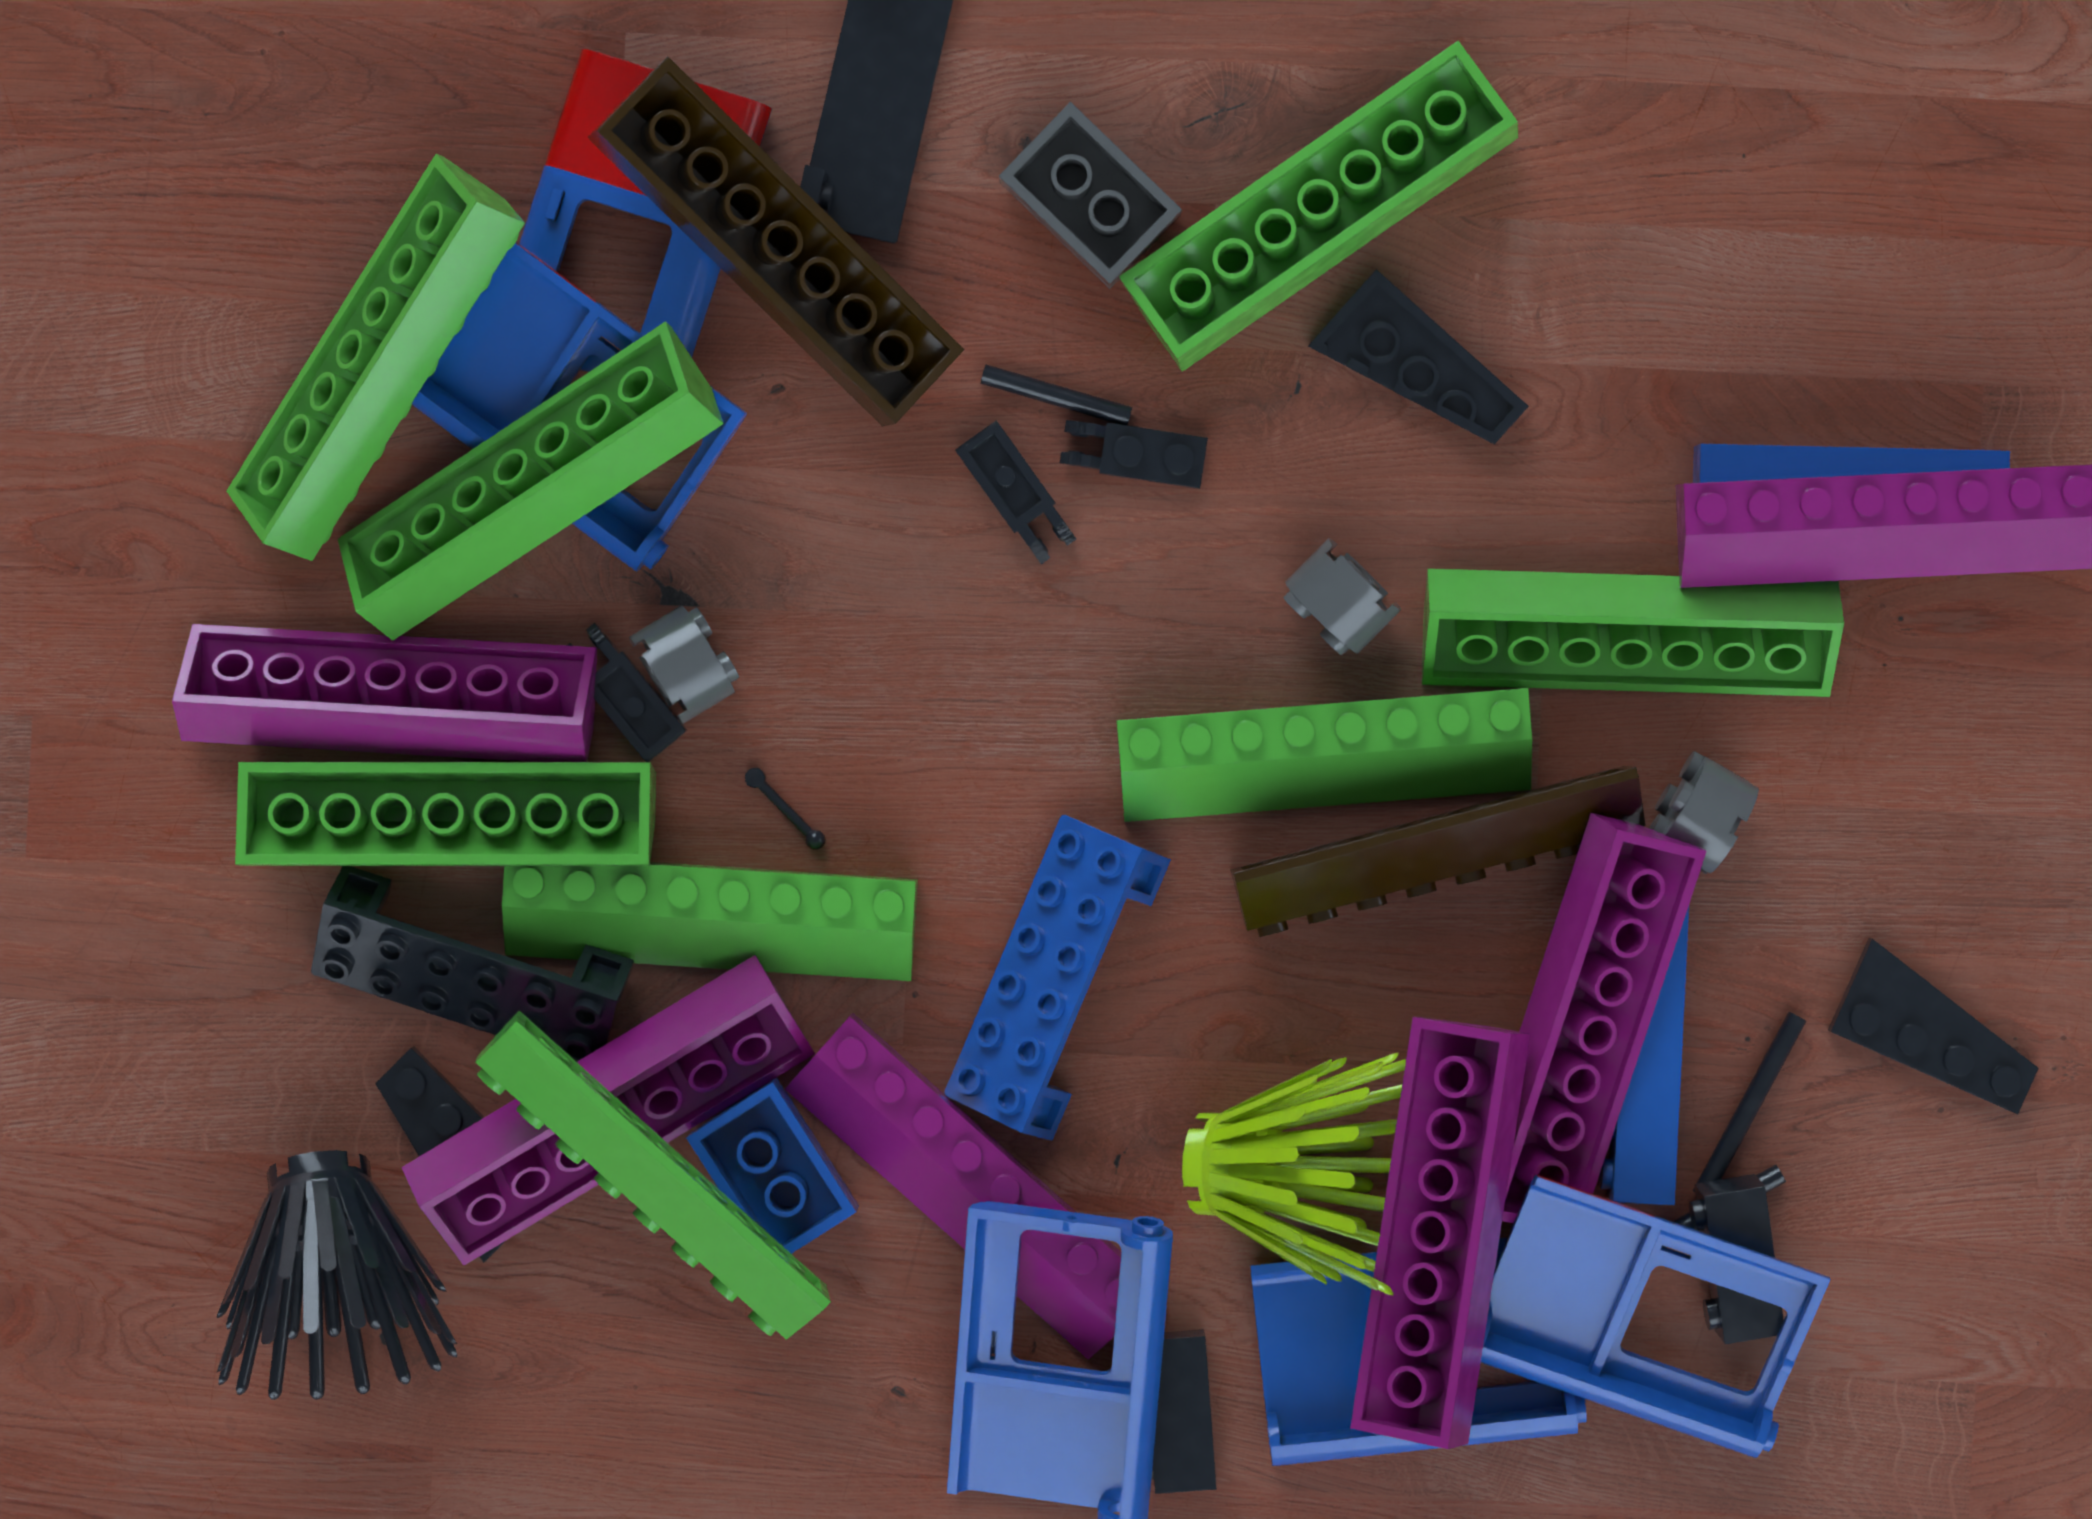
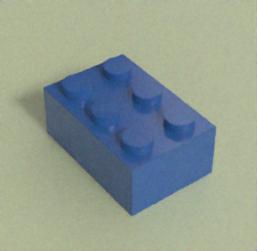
[686,1077,859,1254]

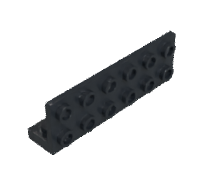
[800,0,954,244]
[311,866,634,1062]

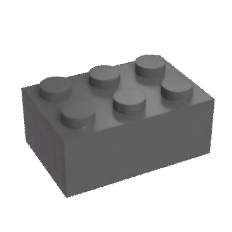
[999,101,1182,289]

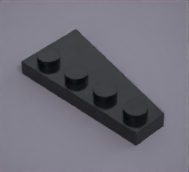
[1308,269,1529,445]
[1828,938,2039,1115]
[375,1046,508,1263]

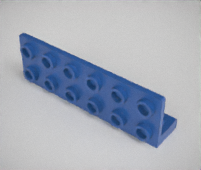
[945,815,1171,1141]

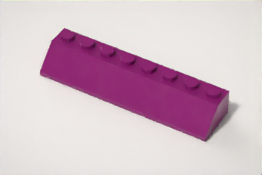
[1675,464,2092,588]
[172,624,597,762]
[1502,813,1707,1223]
[401,955,815,1265]
[785,1013,1121,1360]
[1350,1017,1530,1449]

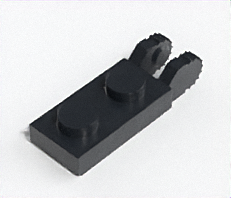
[955,420,1076,564]
[1059,420,1208,489]
[566,623,688,762]

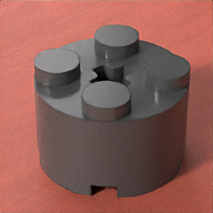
[1283,538,1402,655]
[629,605,740,725]
[1649,751,1759,874]

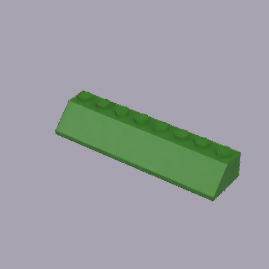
[1119,41,1518,372]
[226,153,525,561]
[337,321,724,640]
[1422,569,1844,697]
[1116,688,1532,822]
[235,762,656,866]
[502,862,918,981]
[475,1011,831,1340]

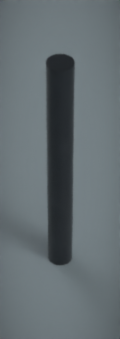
[1692,1012,1807,1192]

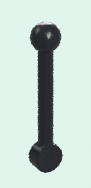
[745,768,826,850]

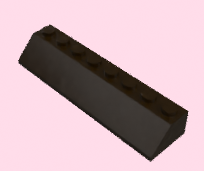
[587,56,965,427]
[1230,766,1646,937]

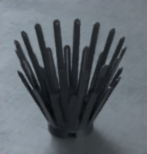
[217,1150,458,1400]

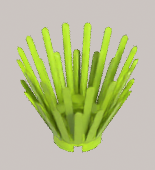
[1182,1052,1406,1295]

